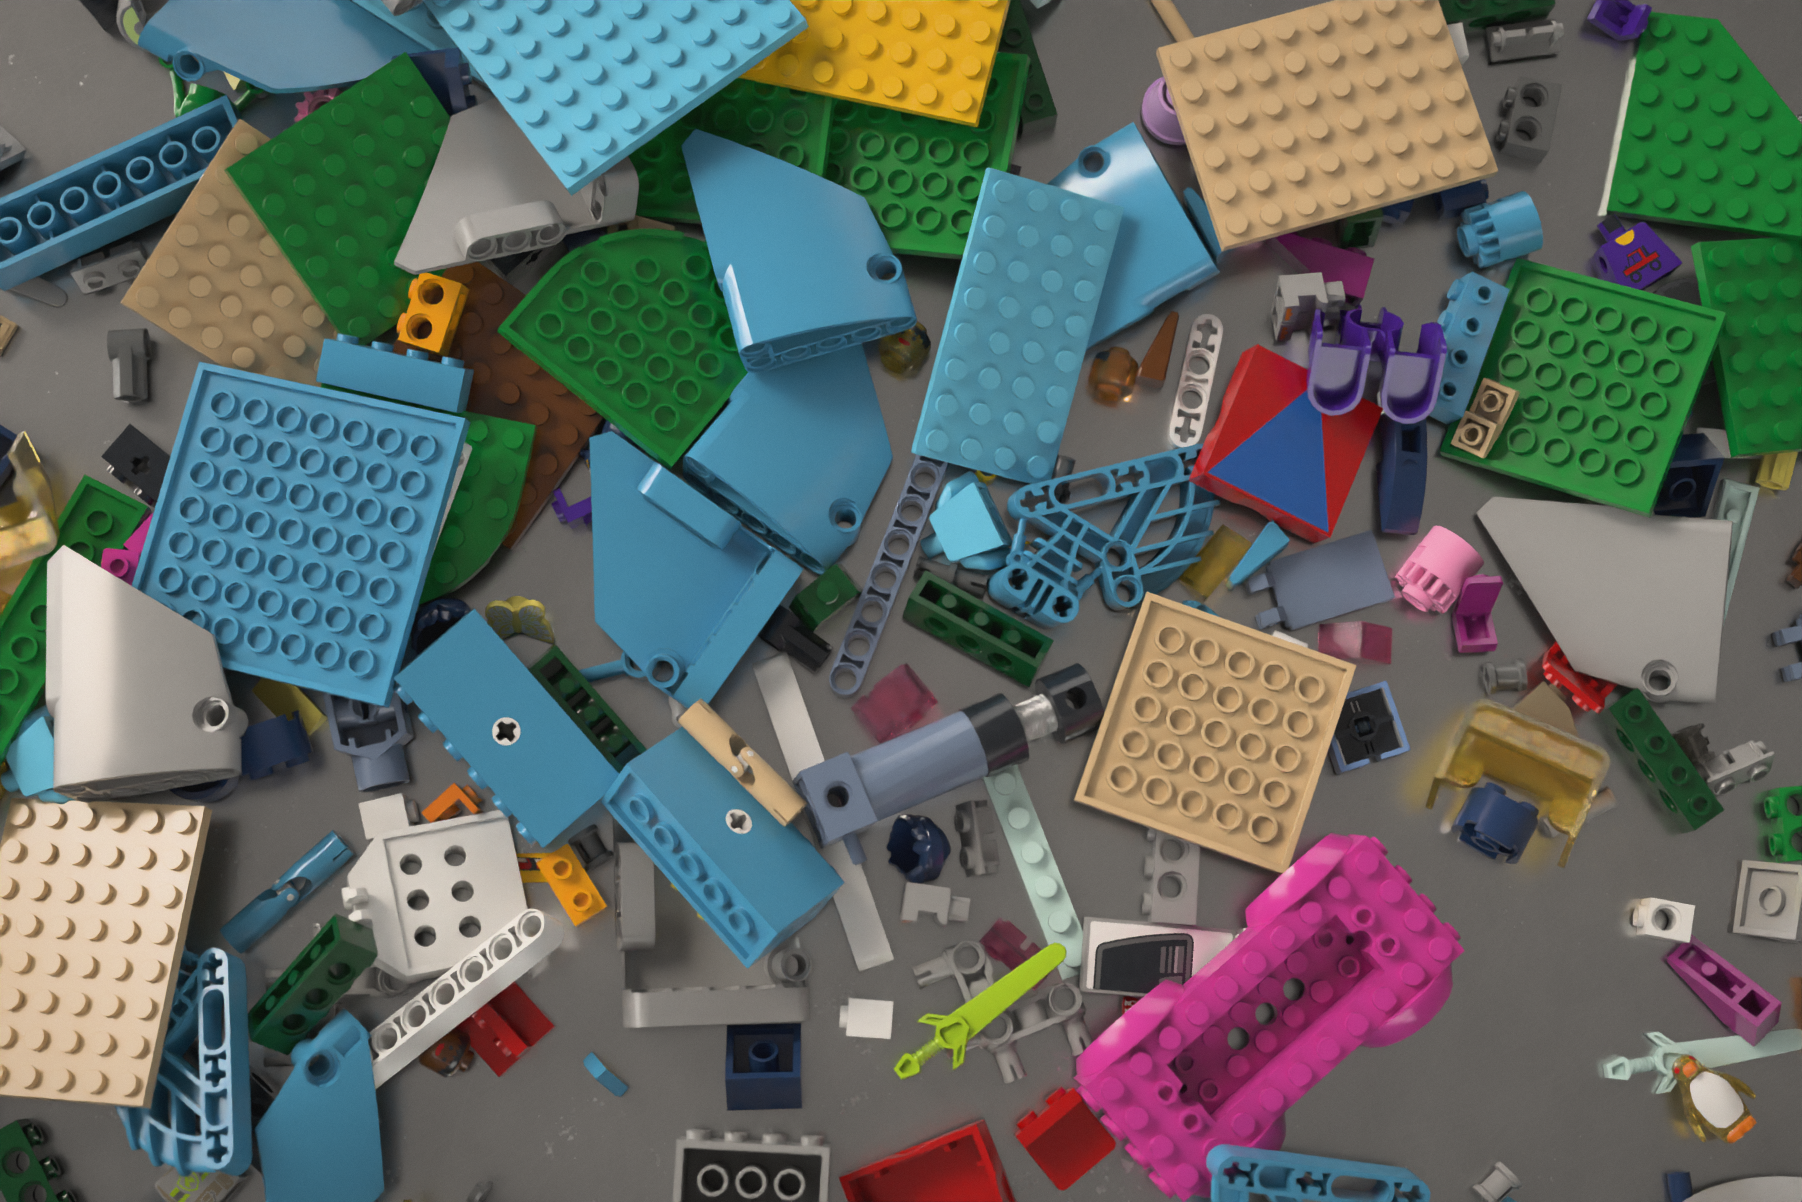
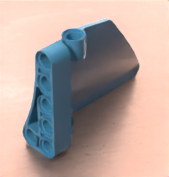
[138,0,428,94]

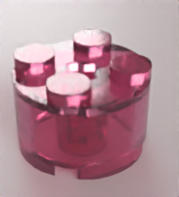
[851,663,939,744]

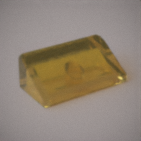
[1177,524,1253,602]

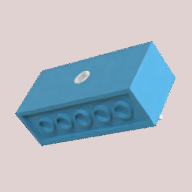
[393,608,619,848]
[600,727,845,969]

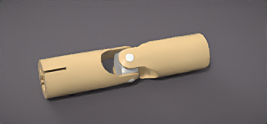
[678,699,808,827]

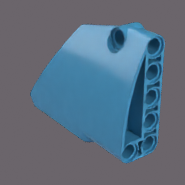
[1047,122,1220,352]
[681,129,917,373]
[683,343,893,575]
[589,431,804,709]

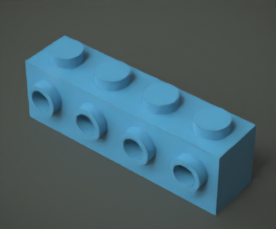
[1429,271,1510,424]
[316,333,474,413]

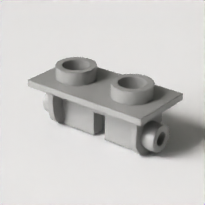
[1486,18,1564,62]
[70,240,147,295]
[1696,740,1775,796]
[954,800,1000,878]

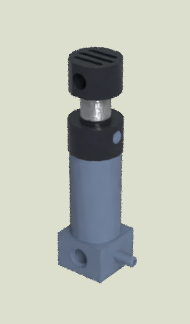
[792,663,1104,865]

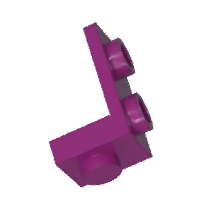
[1451,574,1503,653]

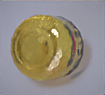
[878,321,931,374]

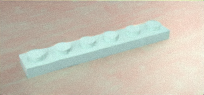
[982,764,1083,980]

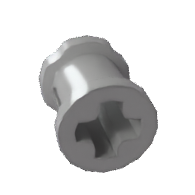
[1472,1161,1523,1202]

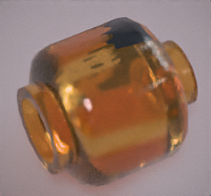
[1088,346,1139,403]

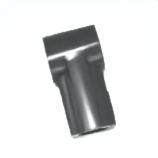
[107,328,151,402]

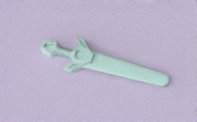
[1603,1028,1802,1094]

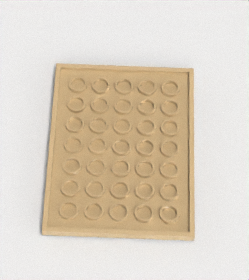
[1156,0,1498,251]
[0,798,212,1109]

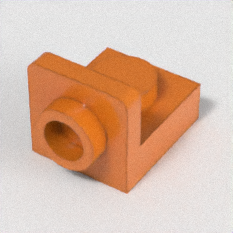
[421,782,484,823]

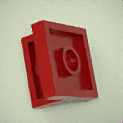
[455,981,556,1077]

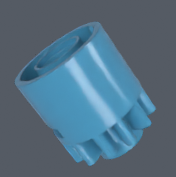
[1457,191,1543,269]

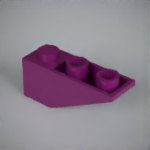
[1265,231,1375,307]

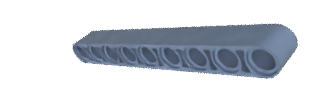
[829,454,950,699]

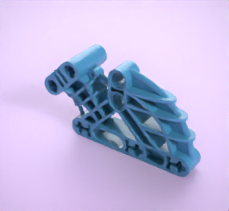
[987,444,1220,629]
[115,945,252,1177]
[1206,1144,1430,1202]

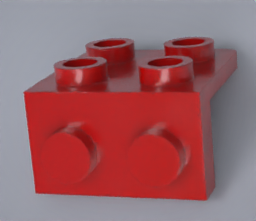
[1542,641,1618,714]
[1013,1086,1116,1190]

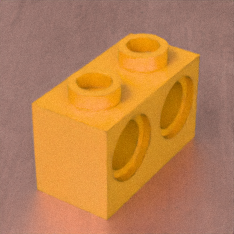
[397,272,469,357]
[536,843,608,928]

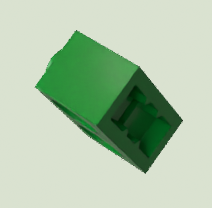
[1764,786,1802,863]

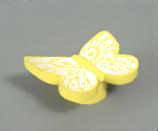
[485,596,554,643]

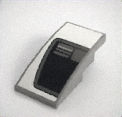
[1079,917,1236,997]

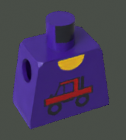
[1594,214,1682,291]

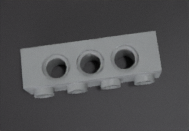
[1142,827,1200,926]

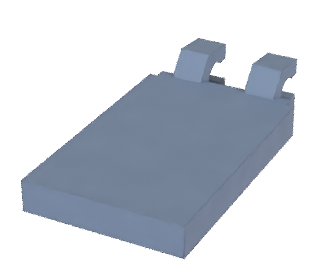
[1243,530,1395,632]

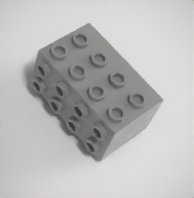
[673,1129,832,1202]

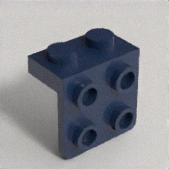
[390,47,478,117]

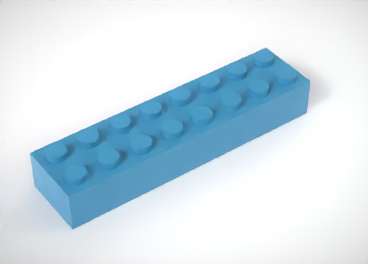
[0,95,244,291]

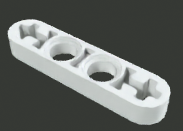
[1168,314,1223,449]

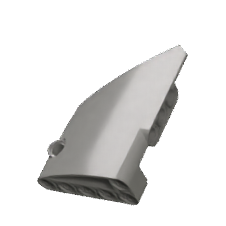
[394,97,639,275]
[1476,497,1733,705]
[613,817,813,1028]

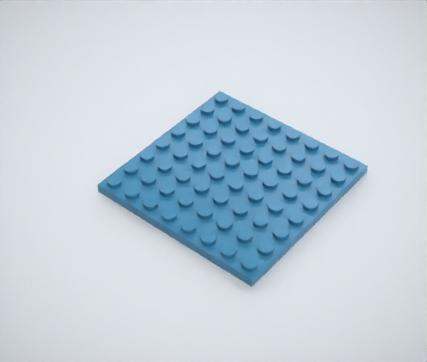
[132,362,470,708]

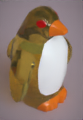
[1671,1054,1757,1144]

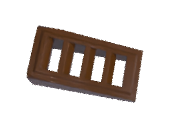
[1134,311,1179,389]

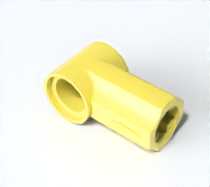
[1755,452,1798,491]

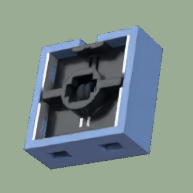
[1328,680,1411,775]

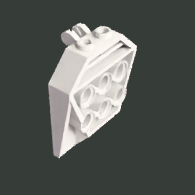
[341,810,528,985]

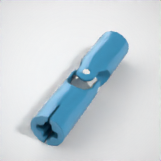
[220,830,355,954]

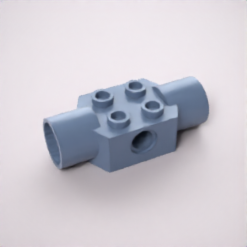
[322,682,414,793]

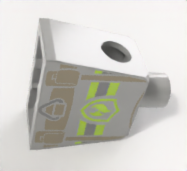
[155,1163,249,1202]

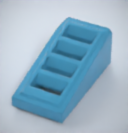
[1183,187,1234,263]
[1225,520,1290,591]

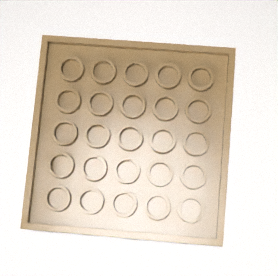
[120,119,338,387]
[1074,592,1357,875]

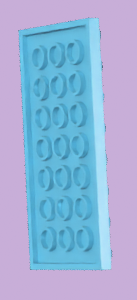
[911,168,1124,484]

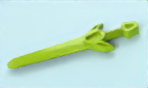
[894,943,1067,1080]

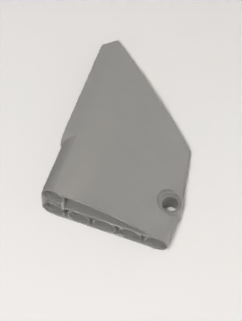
[46,545,248,803]

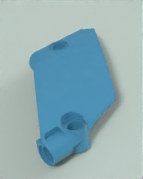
[255,1008,384,1202]

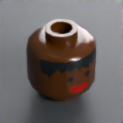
[419,1028,474,1078]

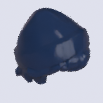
[410,598,471,654]
[886,814,951,884]

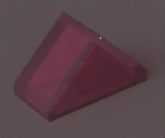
[1318,621,1392,665]

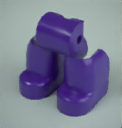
[1307,304,1447,424]

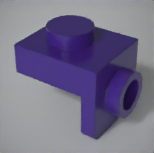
[1586,0,1652,41]
[551,488,592,529]

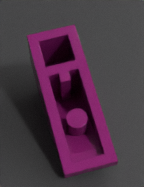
[1667,934,1782,1047]

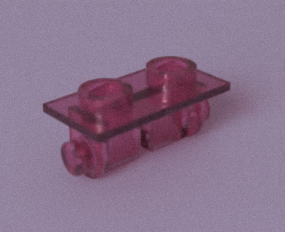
[979,917,1053,990]

